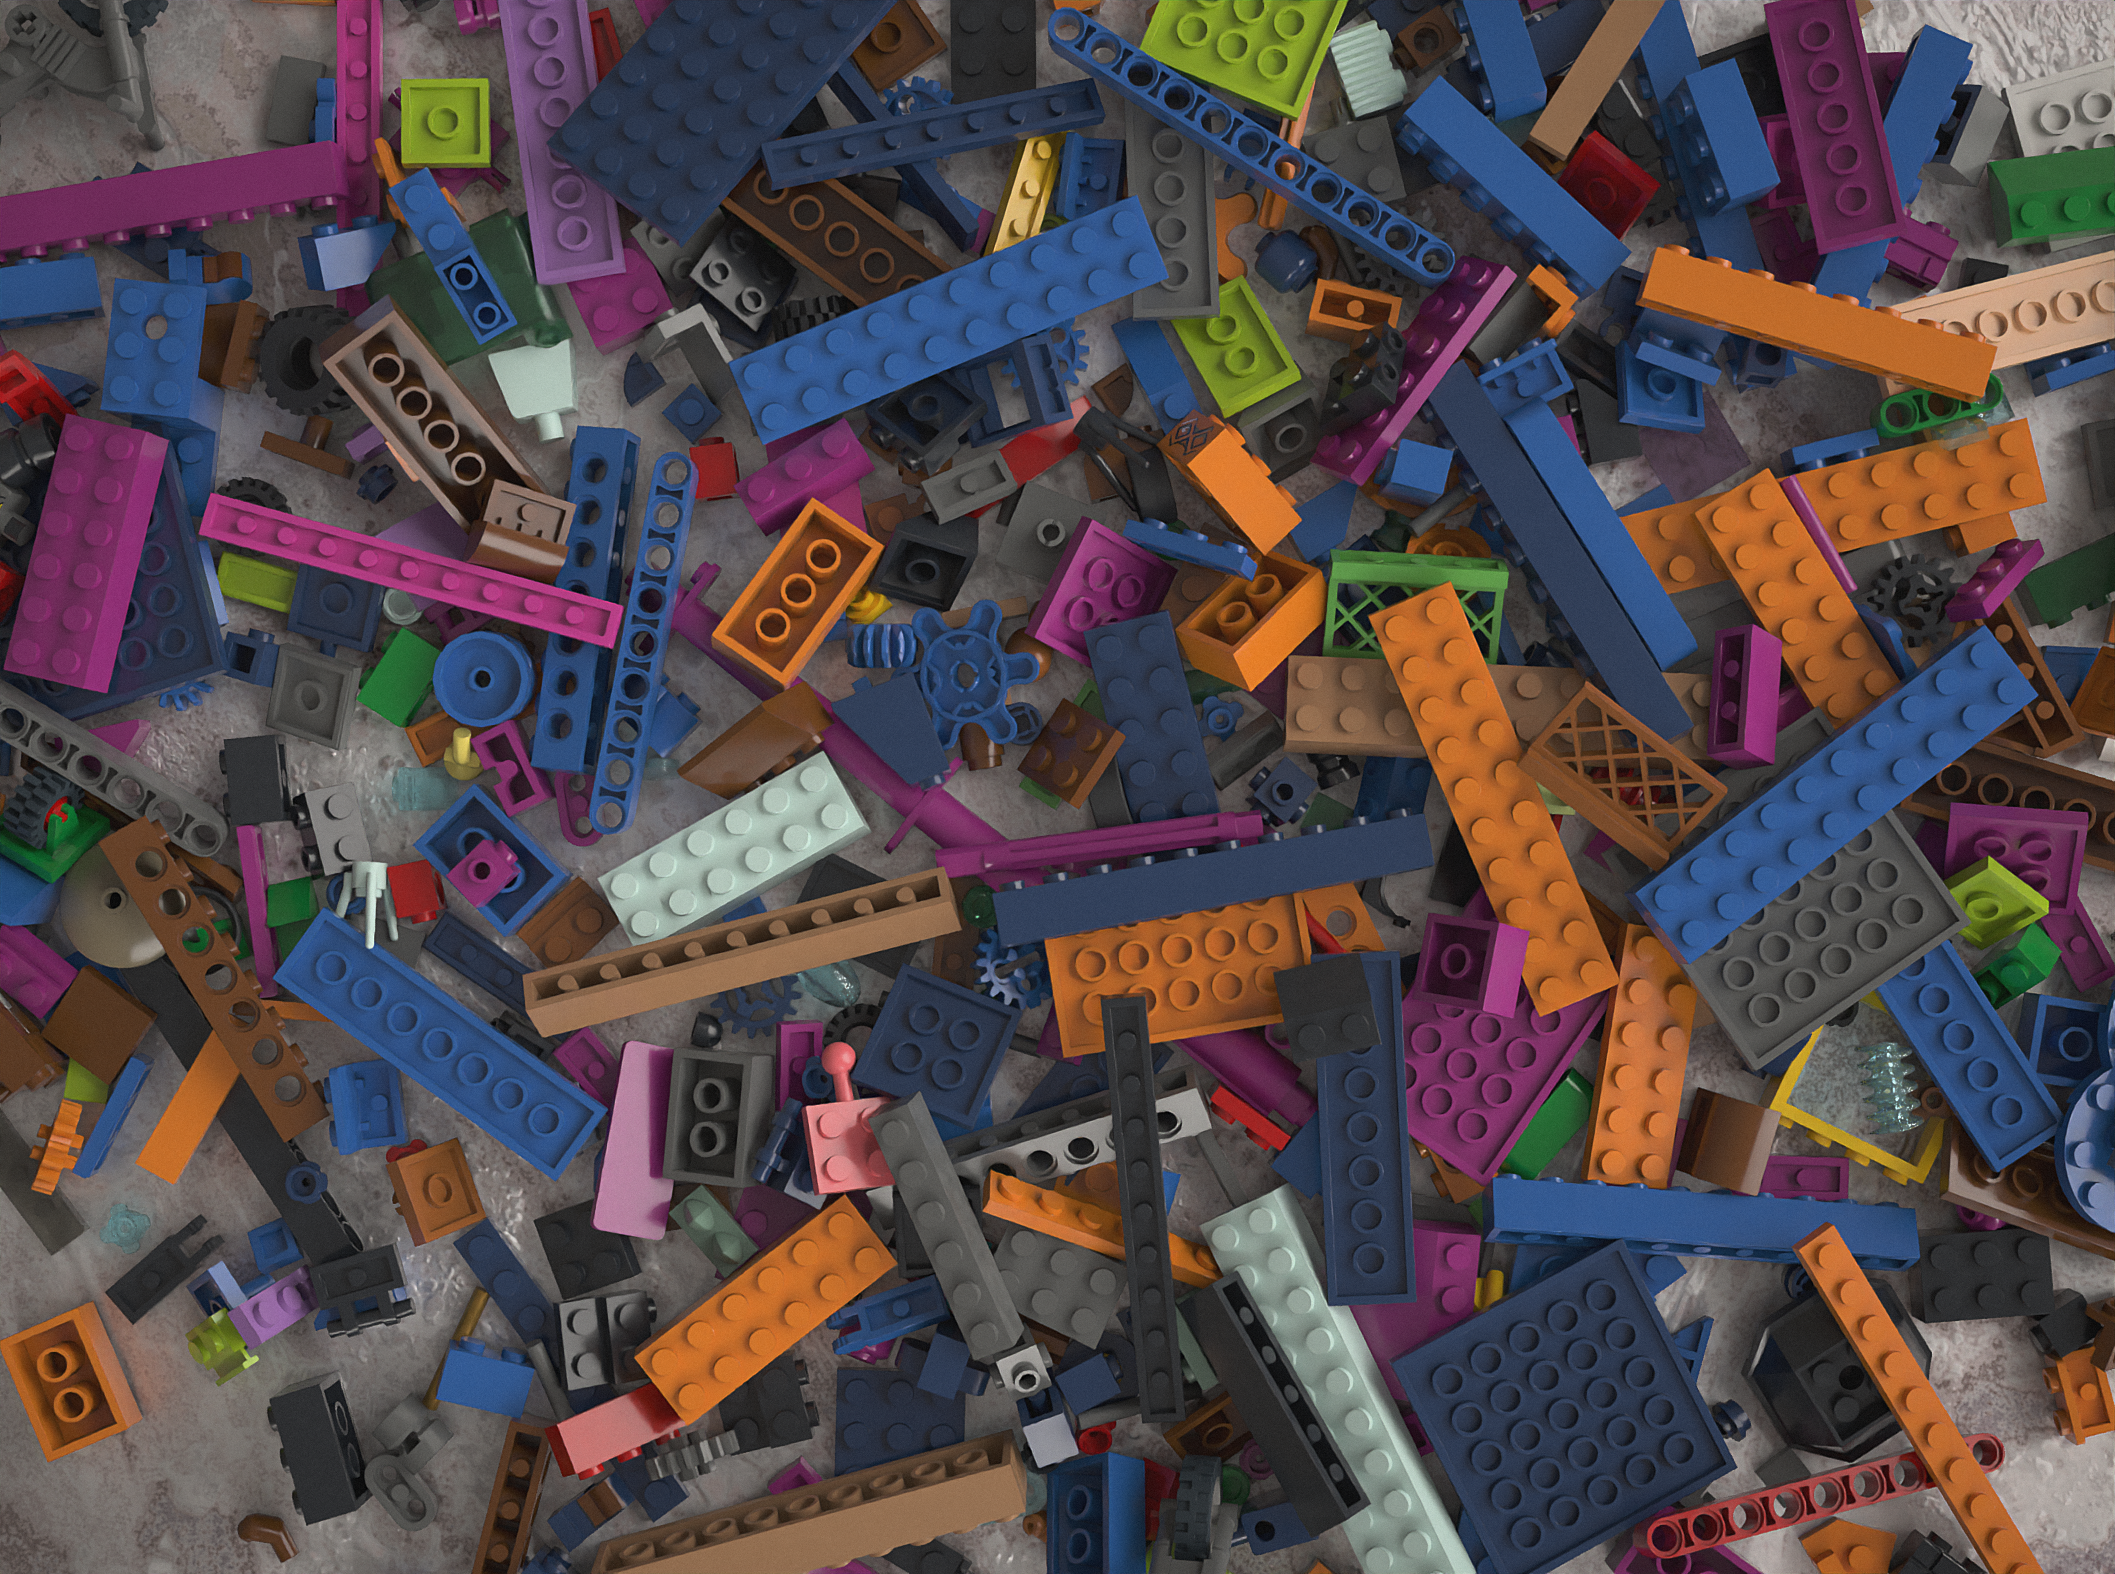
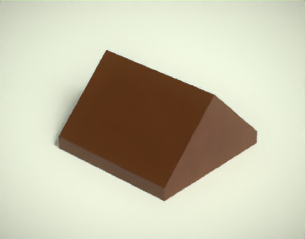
[1160,1381,1253,1463]

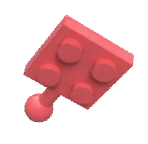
[801,1042,896,1196]

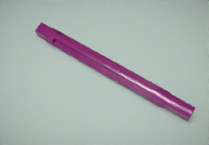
[935,810,1264,878]

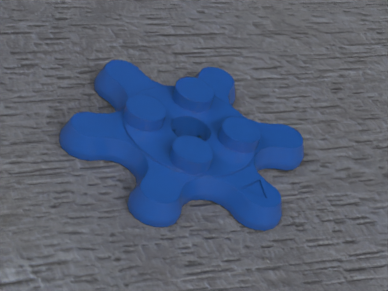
[890,599,1040,751]

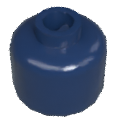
[1254,229,1319,294]

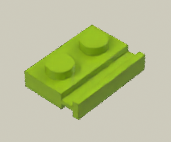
[185,1307,259,1387]

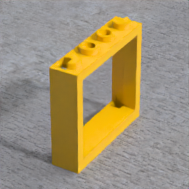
[1758,990,1956,1186]

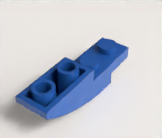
[388,167,518,345]

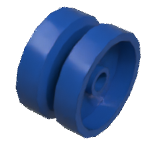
[432,630,538,727]

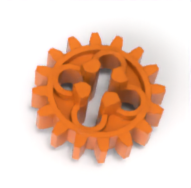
[29,1099,84,1195]

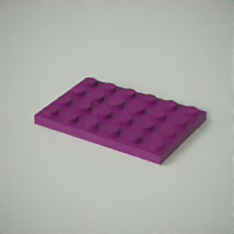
[1402,883,1614,1187]

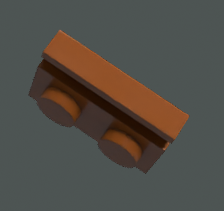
[516,876,620,969]

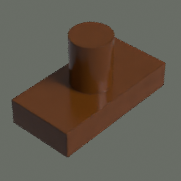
[260,415,356,480]

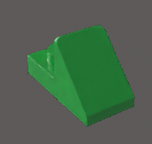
[267,876,320,961]

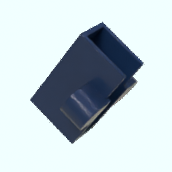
[894,1311,991,1400]

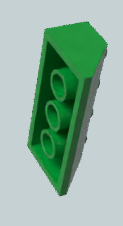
[1986,146,2115,248]

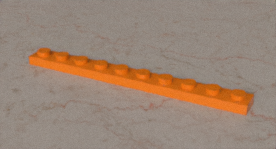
[1792,1222,2045,1574]

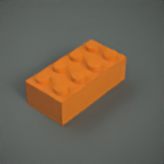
[711,497,884,694]

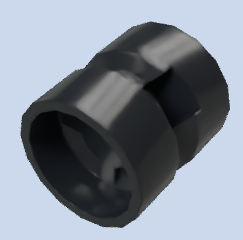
[0,412,62,489]

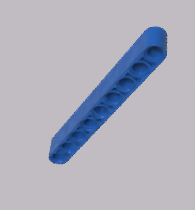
[589,452,699,835]

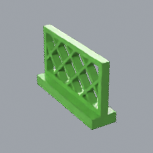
[1322,549,1509,665]

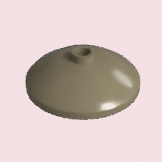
[59,844,189,968]

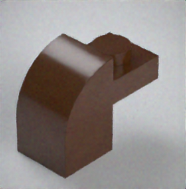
[1084,425,1164,505]

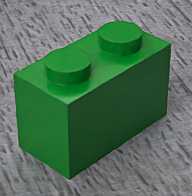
[356,627,443,728]

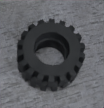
[255,304,357,417]

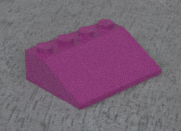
[1348,1219,1481,1401]

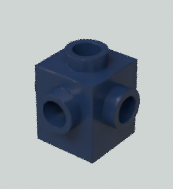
[1245,756,1318,828]

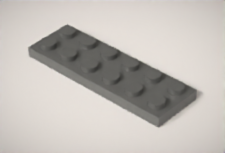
[1124,71,1220,321]

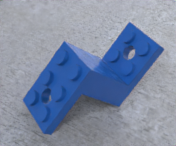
[101,278,225,518]

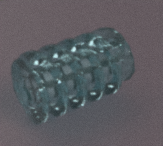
[1854,1041,1924,1134]

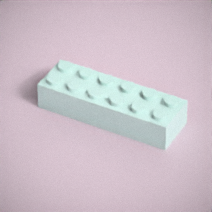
[597,751,872,946]

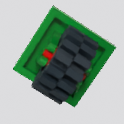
[0,764,110,884]

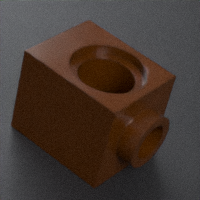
[1393,5,1464,79]

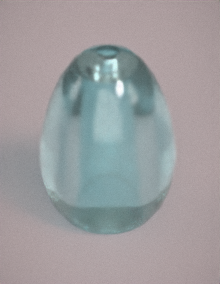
[795,960,861,1008]

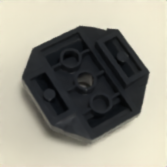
[1741,1278,1932,1463]

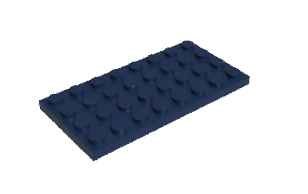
[546,0,898,248]

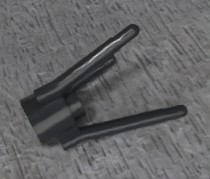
[1073,406,1161,512]

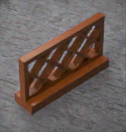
[1516,681,1728,872]

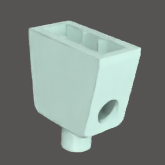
[488,336,579,444]

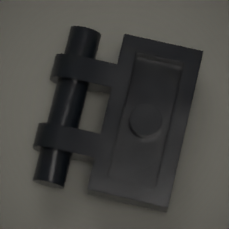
[309,1242,416,1338]

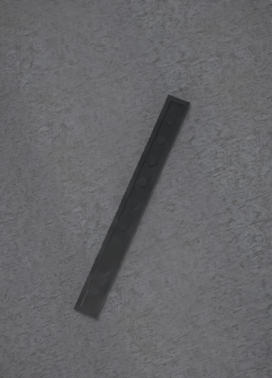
[1101,992,1186,1424]

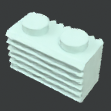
[1326,20,1408,121]

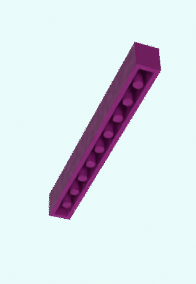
[0,140,351,265]

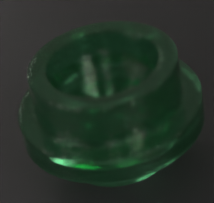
[961,885,997,928]

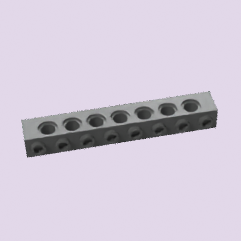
[866,1063,1213,1231]

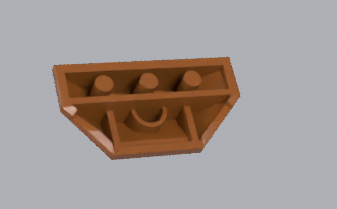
[1949,595,2086,759]

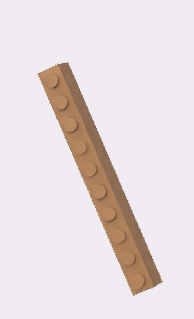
[522,866,962,1038]

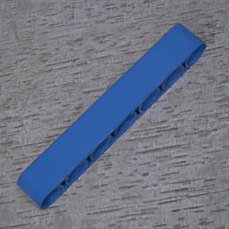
[1501,396,1698,672]

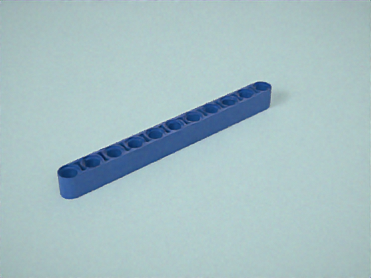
[1048,7,1455,288]

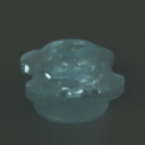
[99,1203,151,1254]

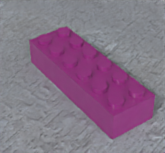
[3,414,169,693]

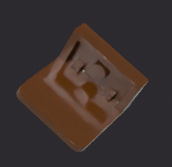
[198,299,270,395]

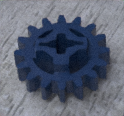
[710,975,803,1039]

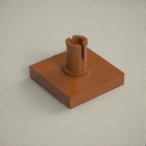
[385,1137,487,1247]

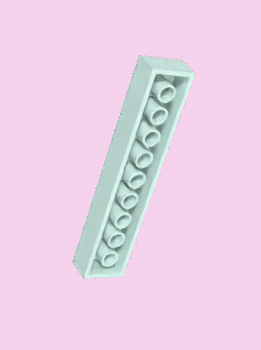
[1199,1182,1477,1574]

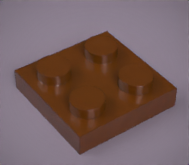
[1017,698,1127,810]

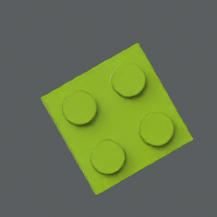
[401,78,491,168]
[1943,855,2049,951]

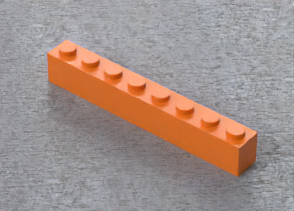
[1635,244,1998,403]

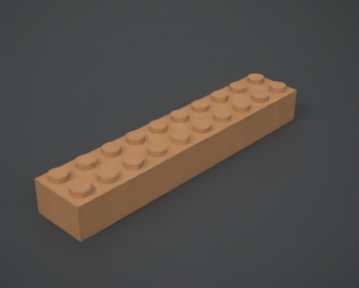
[1282,655,1723,772]
[590,1429,1027,1574]

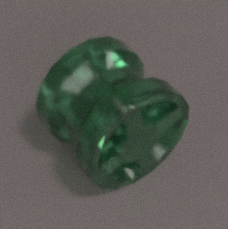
[1369,508,1412,553]

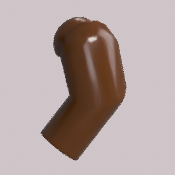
[1299,225,1339,285]
[237,1513,300,1563]

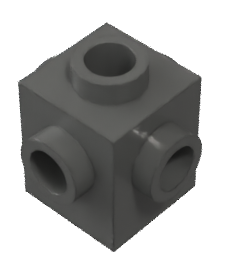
[987,1322,1053,1402]

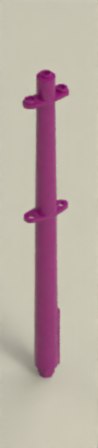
[624,561,1318,1128]

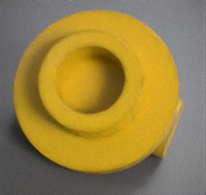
[845,585,893,624]
[1473,1270,1504,1313]

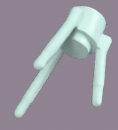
[335,861,398,949]

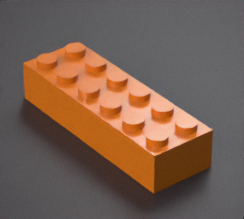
[634,1192,898,1426]

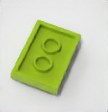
[1169,274,1301,419]

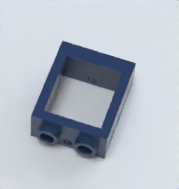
[949,334,1074,449]

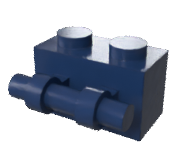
[750,1097,827,1210]

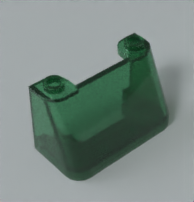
[364,216,574,366]

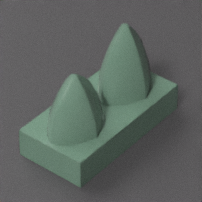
[669,1183,759,1278]

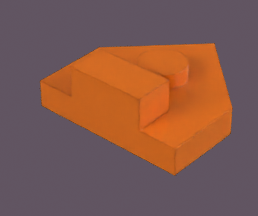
[1798,1516,1897,1574]

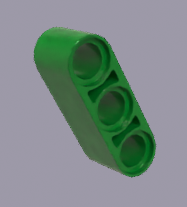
[1869,373,2004,439]
[1499,1067,1595,1180]

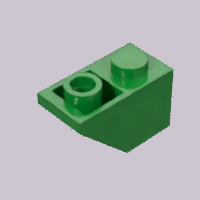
[1969,922,2062,1011]

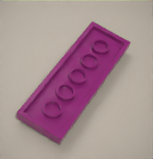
[1763,0,1907,255]
[1310,255,1517,487]

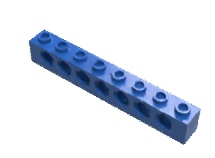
[529,425,641,776]

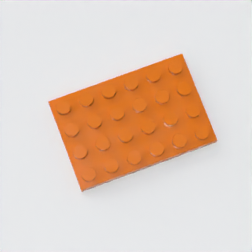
[1035,884,1312,1058]

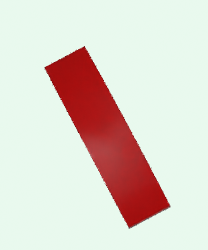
[0,349,81,429]
[964,395,1092,520]

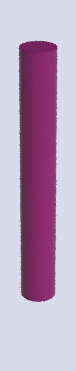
[1779,474,1858,595]

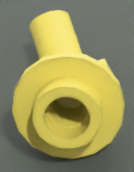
[443,728,484,781]

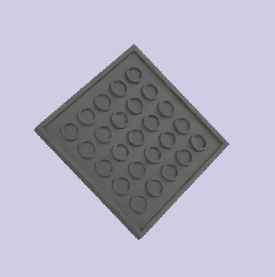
[1601,706,1972,1072]

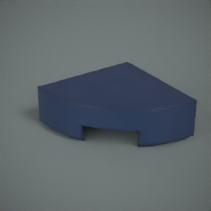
[623,351,667,408]

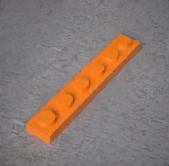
[982,1170,1223,1289]

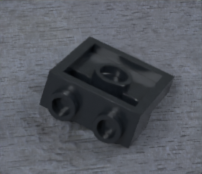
[1319,321,1408,437]
[865,370,988,477]
[553,1289,657,1391]
[718,1349,820,1456]

